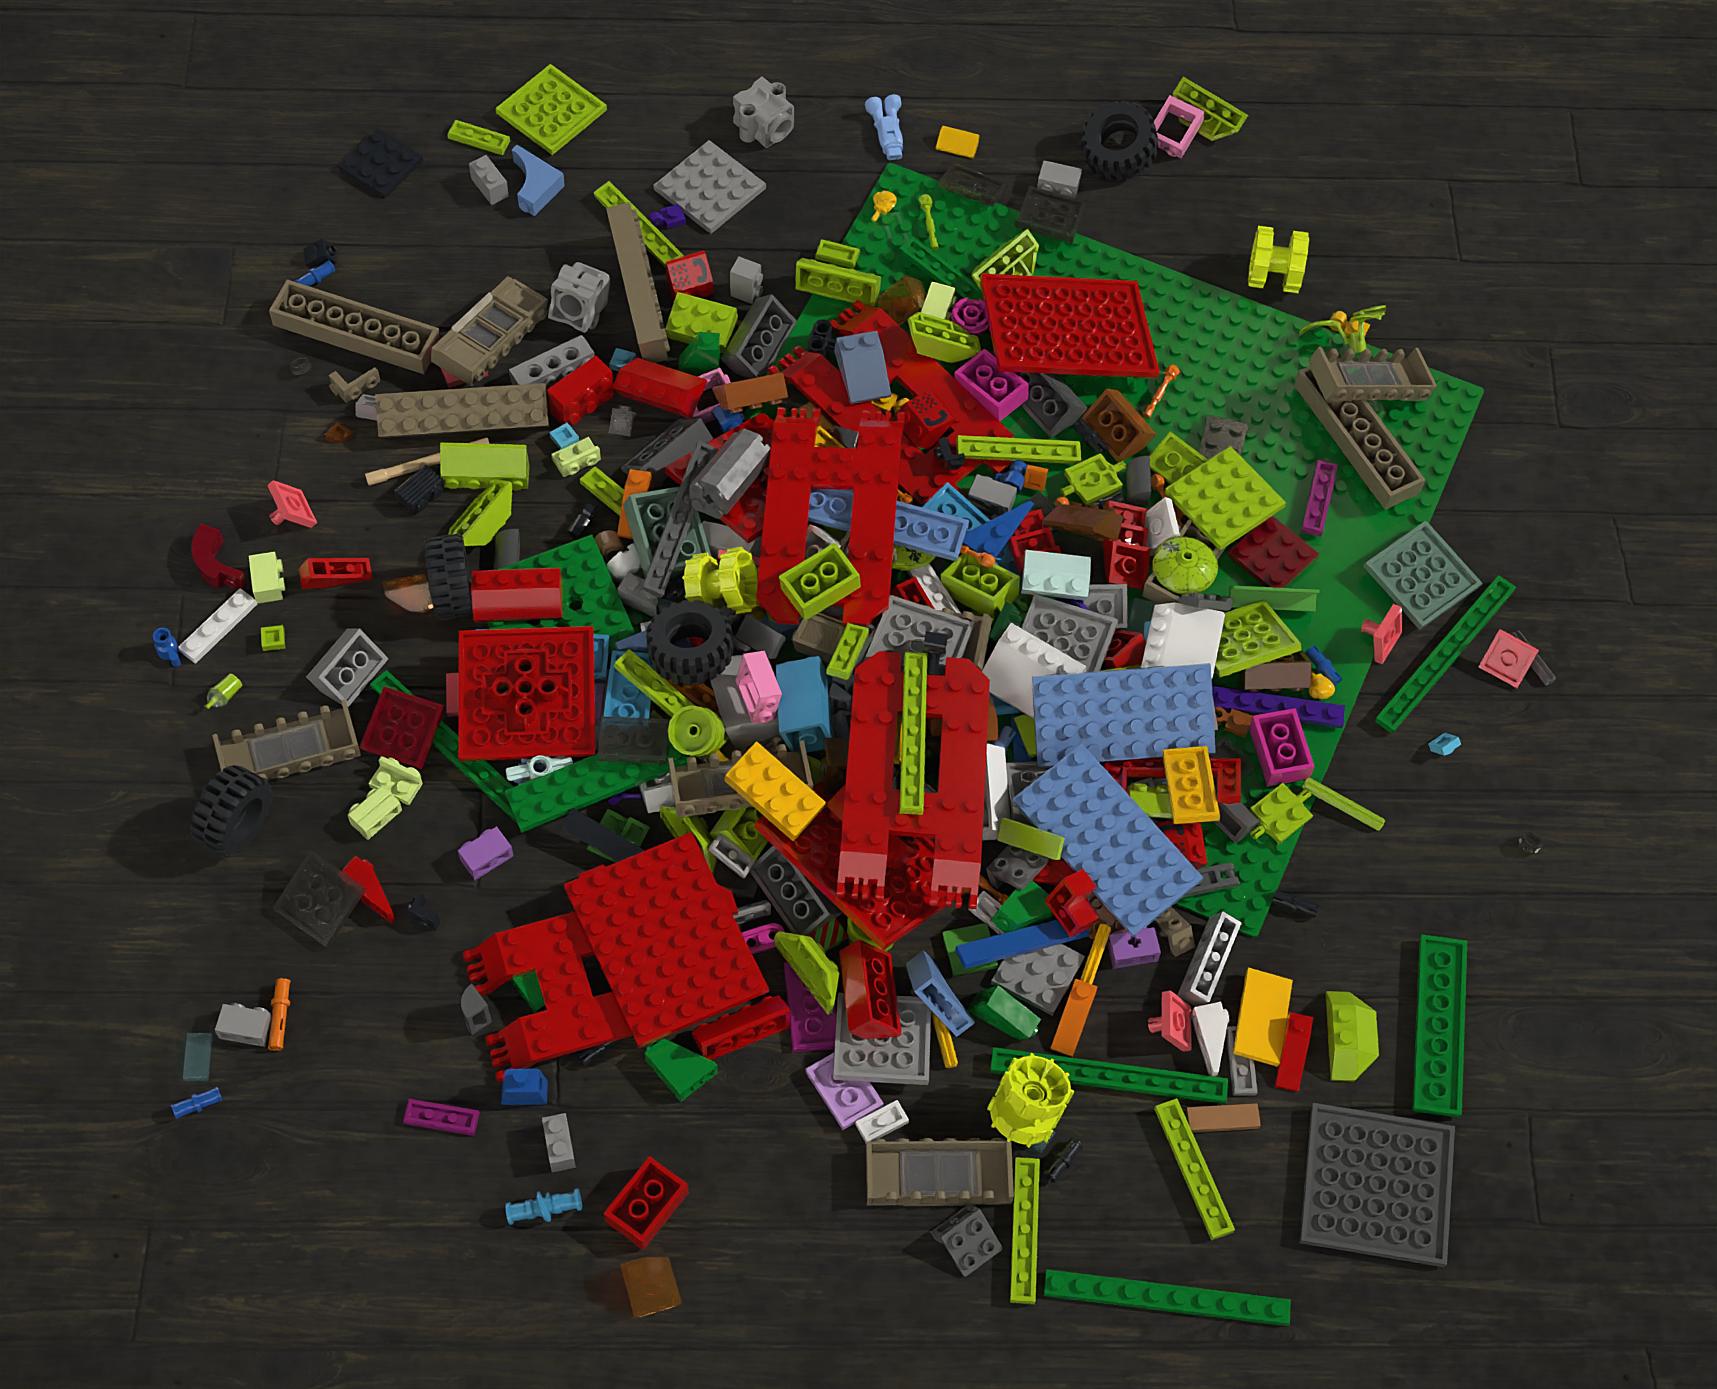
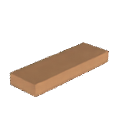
[1186,1103,1261,1133]

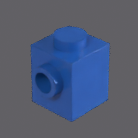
[711,405,745,433]

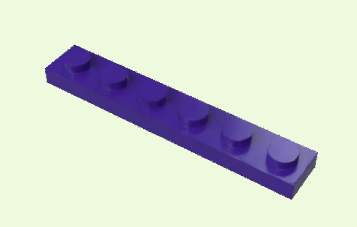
[1212,686,1345,729]

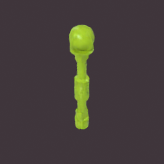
[919,194,939,251]

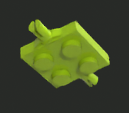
[1060,453,1126,505]
[1250,783,1313,844]

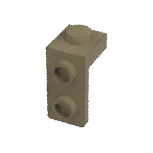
[329,368,380,403]
[1154,907,1195,957]

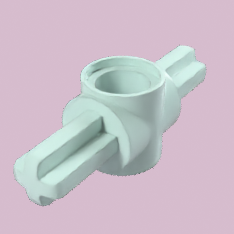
[506,755,573,781]

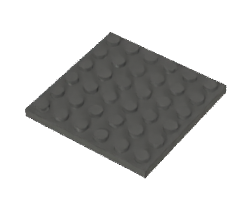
[1300,1103,1455,1267]

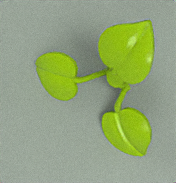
[1299,305,1386,354]

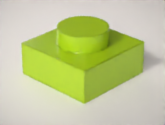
[261,625,285,651]

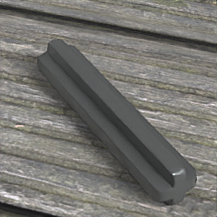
[1511,630,1556,685]

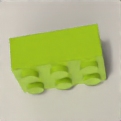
[665,292,738,353]
[779,543,861,621]
[941,554,1020,620]

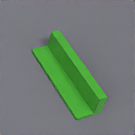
[1229,586,1320,611]

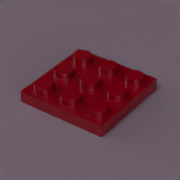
[1228,516,1319,588]
[359,686,446,770]

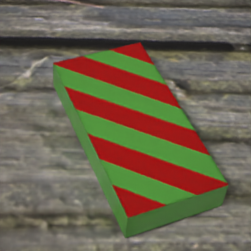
[808,918,848,953]

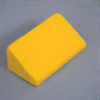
[936,126,979,159]

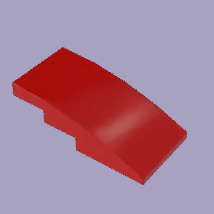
[1103,500,1151,590]
[1007,509,1061,598]

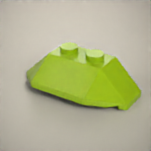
[1173,77,1248,141]
[971,229,1039,291]
[908,312,981,363]
[448,480,512,546]
[1126,783,1173,821]
[660,805,718,876]
[773,932,839,1015]
[1326,991,1379,1082]

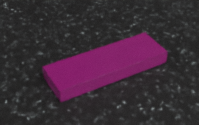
[403,1099,480,1136]

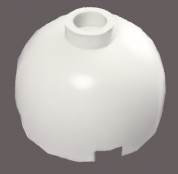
[606,543,644,583]

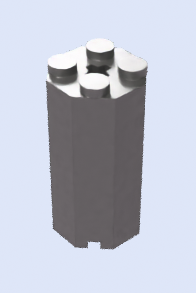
[690,429,770,519]

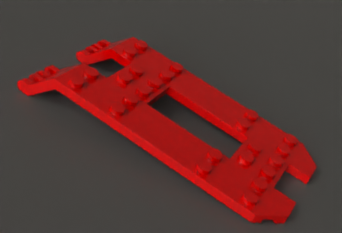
[767,300,1014,507]
[756,407,905,627]
[836,651,990,909]
[462,885,743,1082]

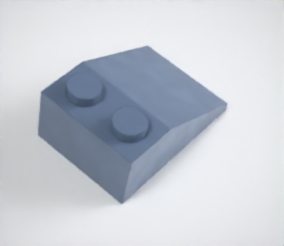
[834,331,891,404]

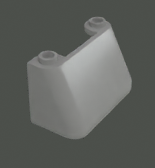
[711,655,780,750]

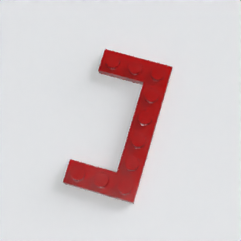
[1105,758,1241,804]

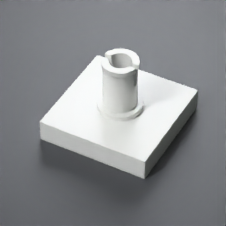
[1144,497,1182,556]

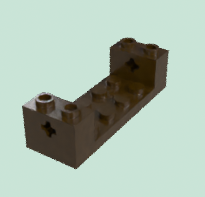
[820,736,941,795]

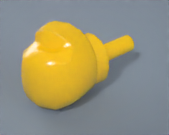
[871,191,897,222]
[1309,670,1335,700]

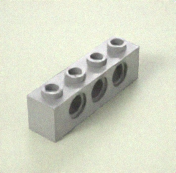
[509,335,594,388]
[1177,911,1242,1007]

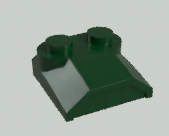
[985,602,1023,658]

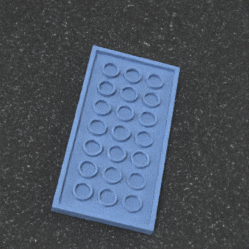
[1032,663,1216,766]
[1012,744,1203,937]

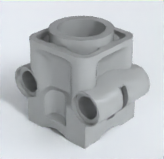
[733,77,794,148]
[548,262,610,332]

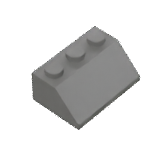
[307,629,388,707]

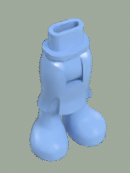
[865,94,903,160]

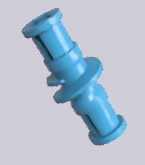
[505,1188,582,1225]

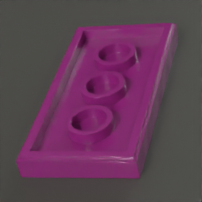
[784,958,837,1053]

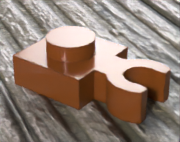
[1215,706,1252,738]

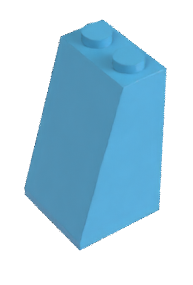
[776,656,835,753]

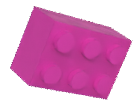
[955,349,1028,421]
[1249,708,1314,786]

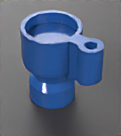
[993,460,1027,495]
[153,628,181,667]

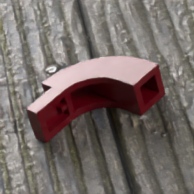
[192,523,247,589]

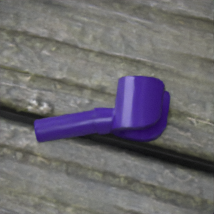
[609,792,641,805]

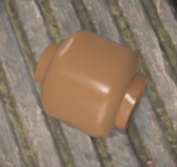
[595,530,624,562]

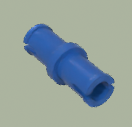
[295,260,335,287]
[1305,645,1343,686]
[171,1087,223,1119]

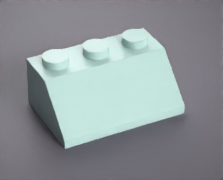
[1021,550,1091,601]

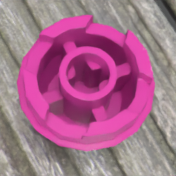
[951,298,989,337]

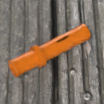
[268,978,290,1051]

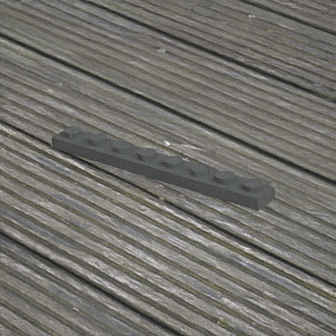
[641,440,718,598]

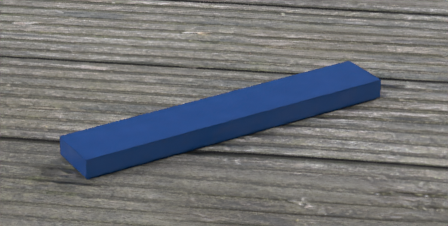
[955,920,1090,969]

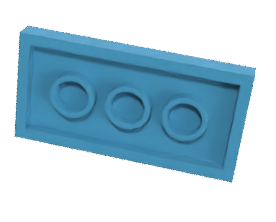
[602,650,655,736]

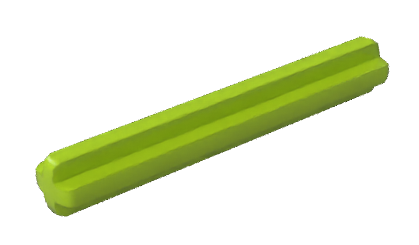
[1302,777,1385,830]

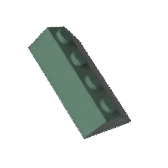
[623,487,712,580]

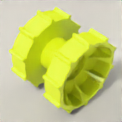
[1248,226,1309,293]
[682,546,759,614]
[987,1053,1074,1148]

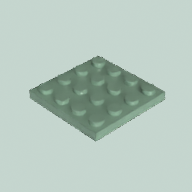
[1363,521,1483,630]

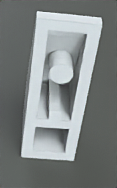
[1191,1002,1229,1077]

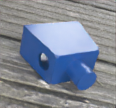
[501,1069,548,1105]

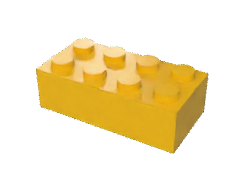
[724,741,826,841]

